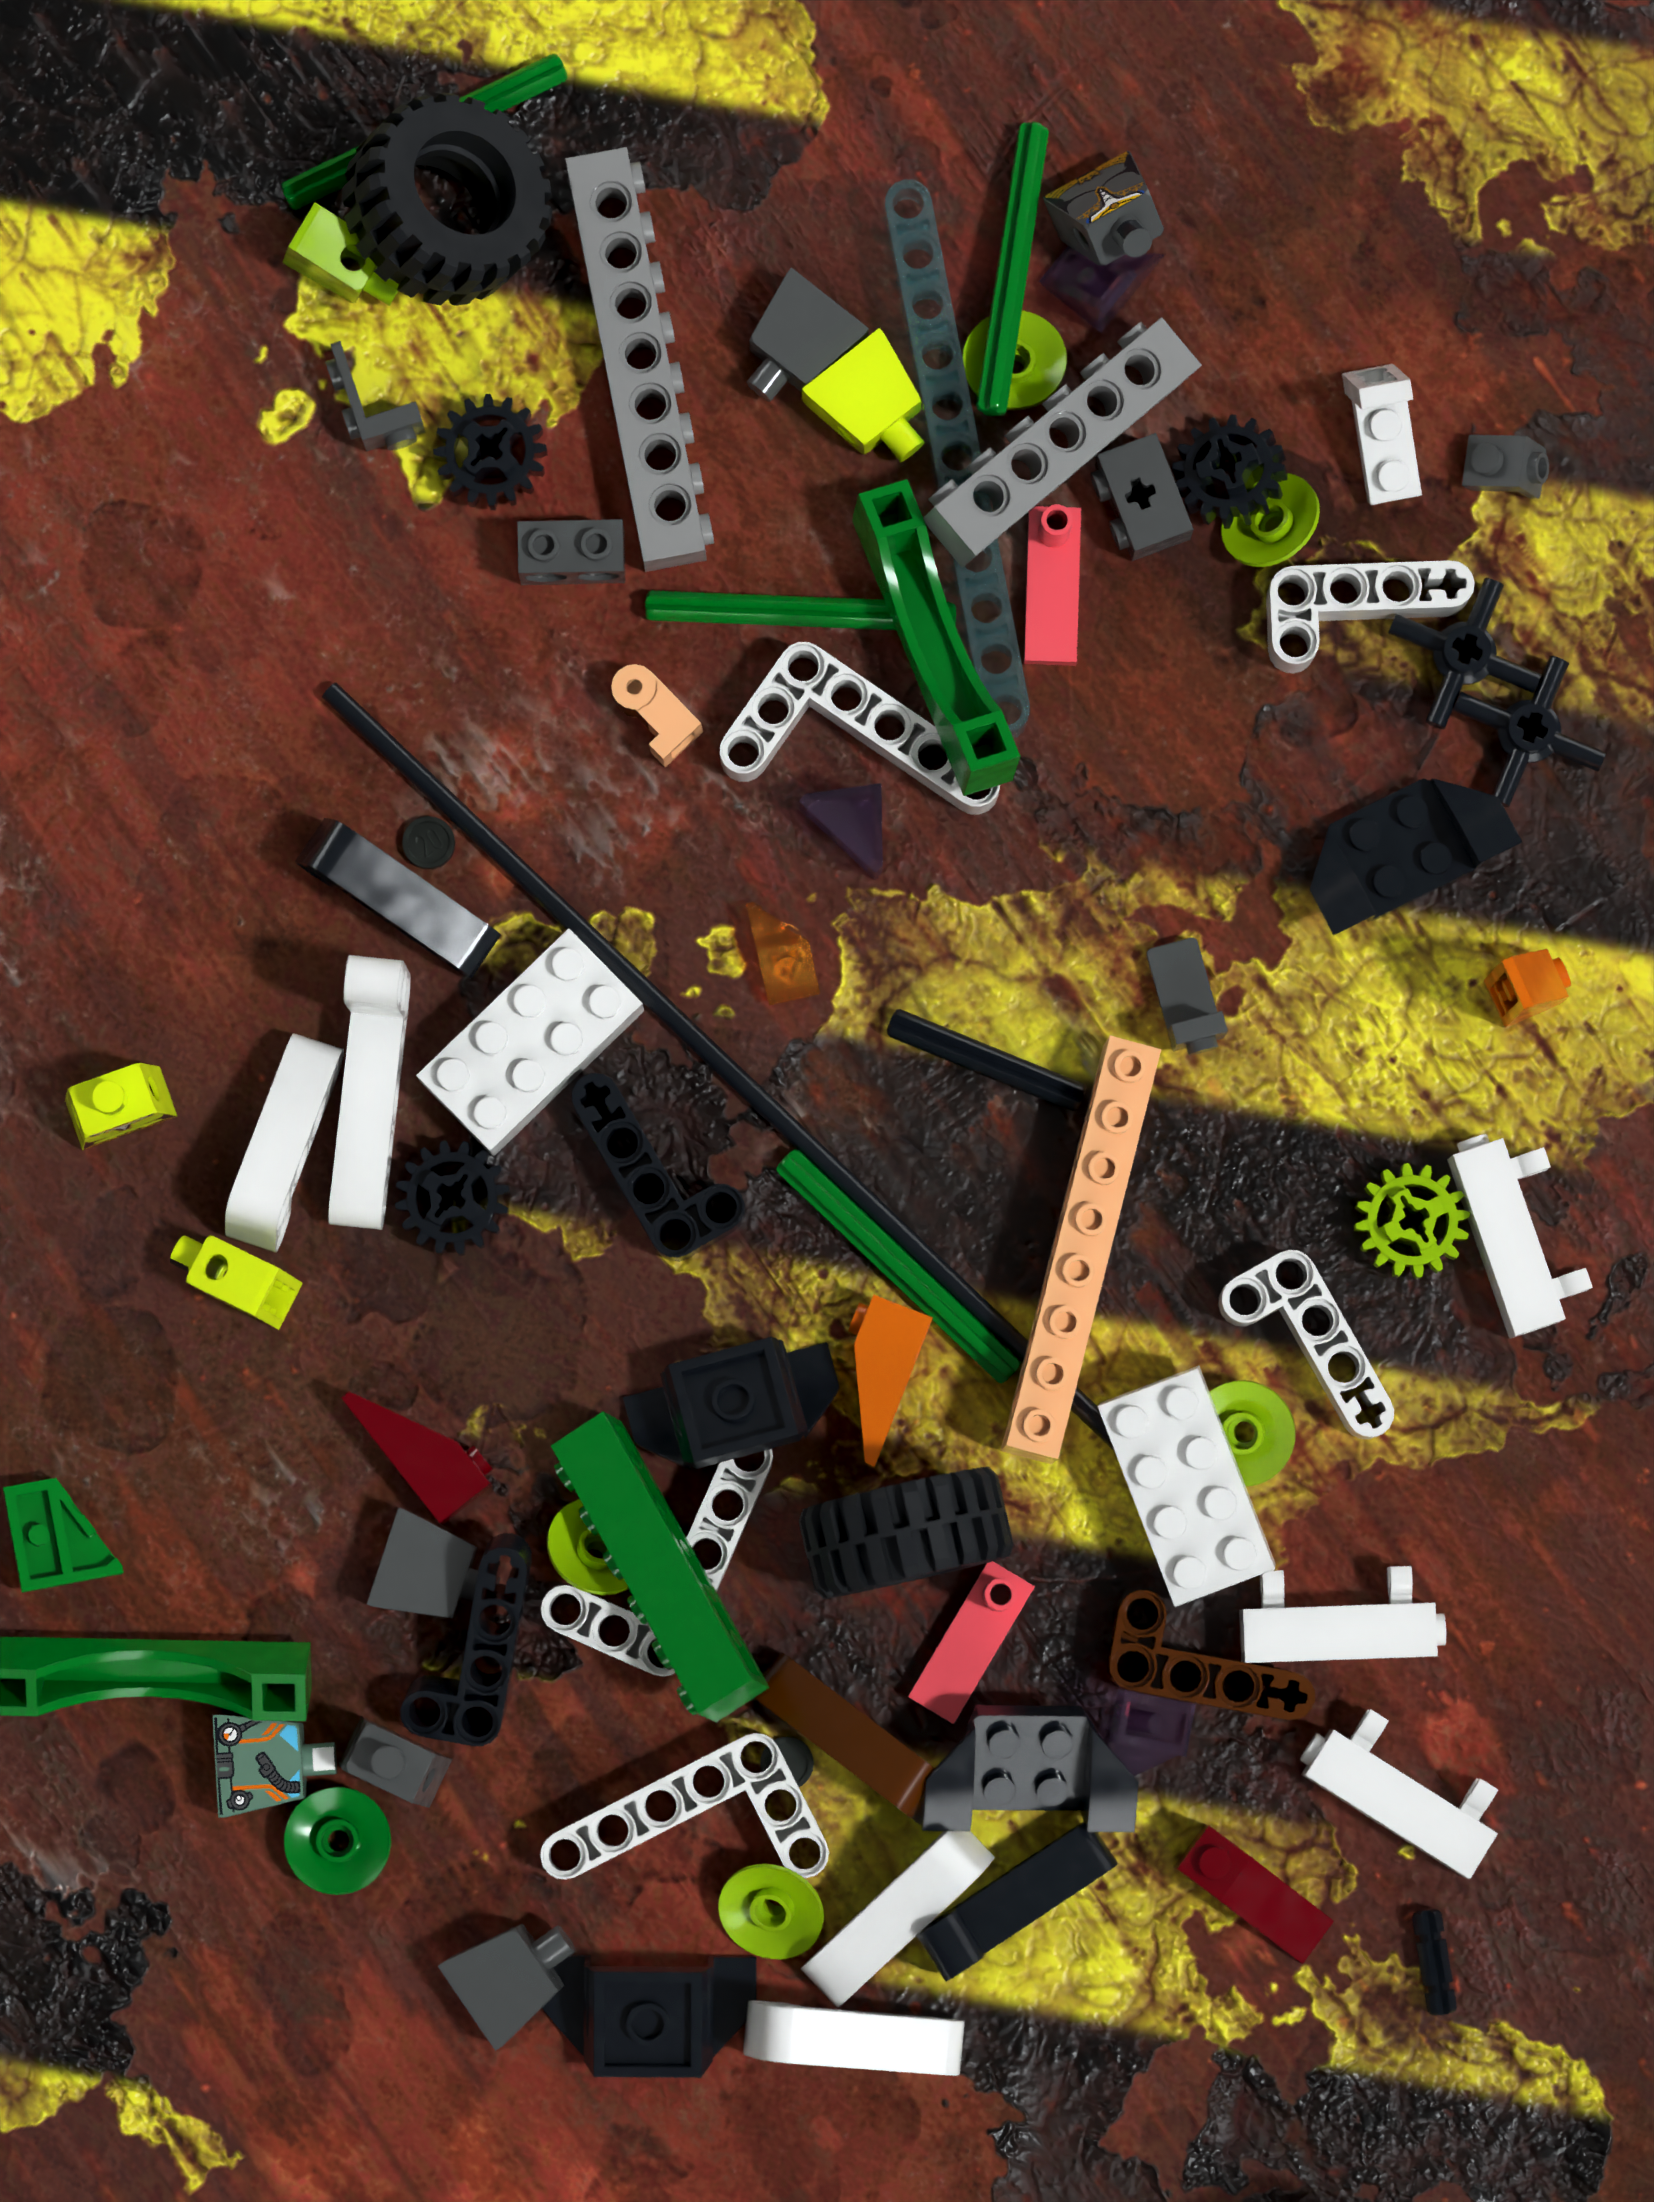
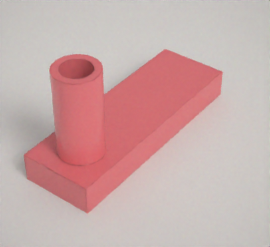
[1024,504,1081,666]
[908,1562,1035,1724]

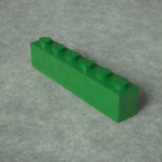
[551,1411,770,1722]

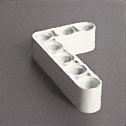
[720,642,1000,815]
[328,955,411,1230]
[541,1449,773,1677]
[540,1733,829,1880]

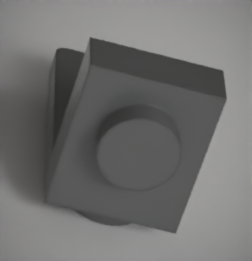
[325,341,425,452]
[1146,937,1228,1056]

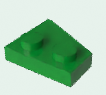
[3,1478,124,1593]

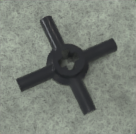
[1388,578,1542,729]
[1453,656,1606,807]

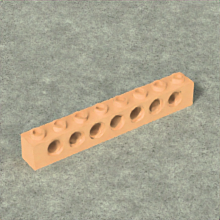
[1001,1036,1161,1464]

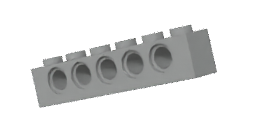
[923,317,1202,568]

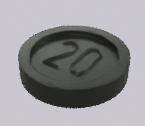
[402,816,455,870]
[760,1737,814,1790]

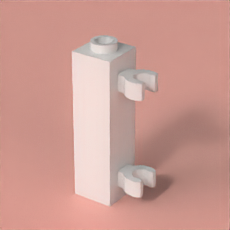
[1447,1134,1593,1339]
[1239,1566,1446,1663]
[1300,1709,1498,1879]

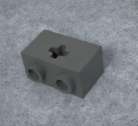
[1090,433,1194,561]

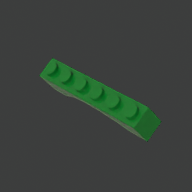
[852,479,1021,796]
[0,1637,312,1721]

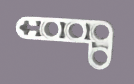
[1266,560,1475,674]
[225,1033,344,1253]
[1218,1250,1394,1440]
[801,1831,995,2008]
[743,2000,965,2075]

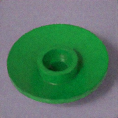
[284,1787,391,1895]

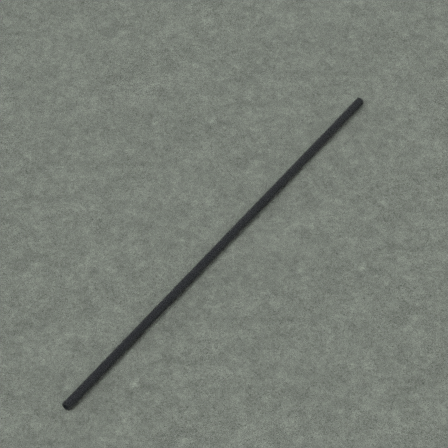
[322,682,1115,1452]

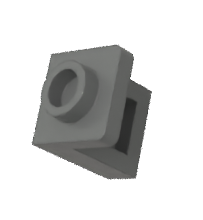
[1462,435,1549,499]

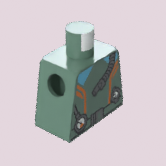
[213,1715,337,1818]

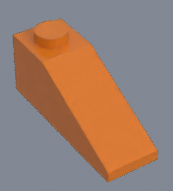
[1484,949,1571,1028]
[848,1294,933,1469]

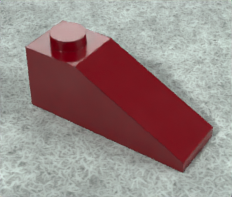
[341,1391,493,1525]
[1173,1824,1334,1964]

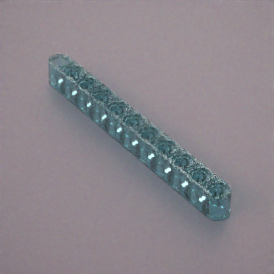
[885,179,1030,739]

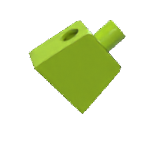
[282,202,399,306]

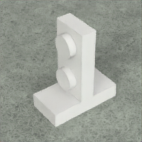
[1342,364,1422,505]

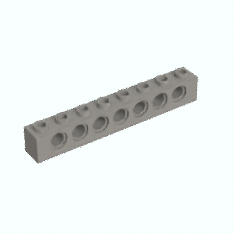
[565,147,714,572]

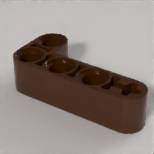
[1107,1590,1315,1720]
[755,1652,935,1826]

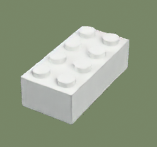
[416,928,644,1157]
[1097,1365,1276,1607]

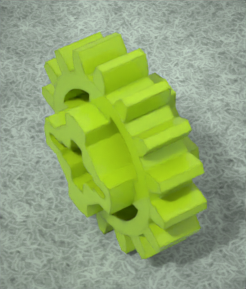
[1354,1163,1470,1279]

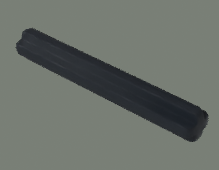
[887,1009,1086,1111]

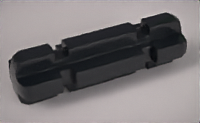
[1412,1909,1457,2016]

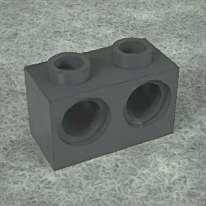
[517,519,626,585]

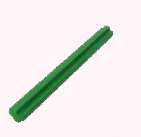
[281,54,567,210]
[976,121,1049,416]
[645,590,956,630]
[776,1149,1021,1384]

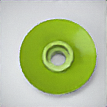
[963,311,1067,410]
[1221,473,1320,567]
[1209,1380,1296,1487]
[547,1499,629,1595]
[718,1864,824,1960]

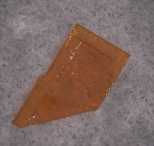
[746,902,820,1006]

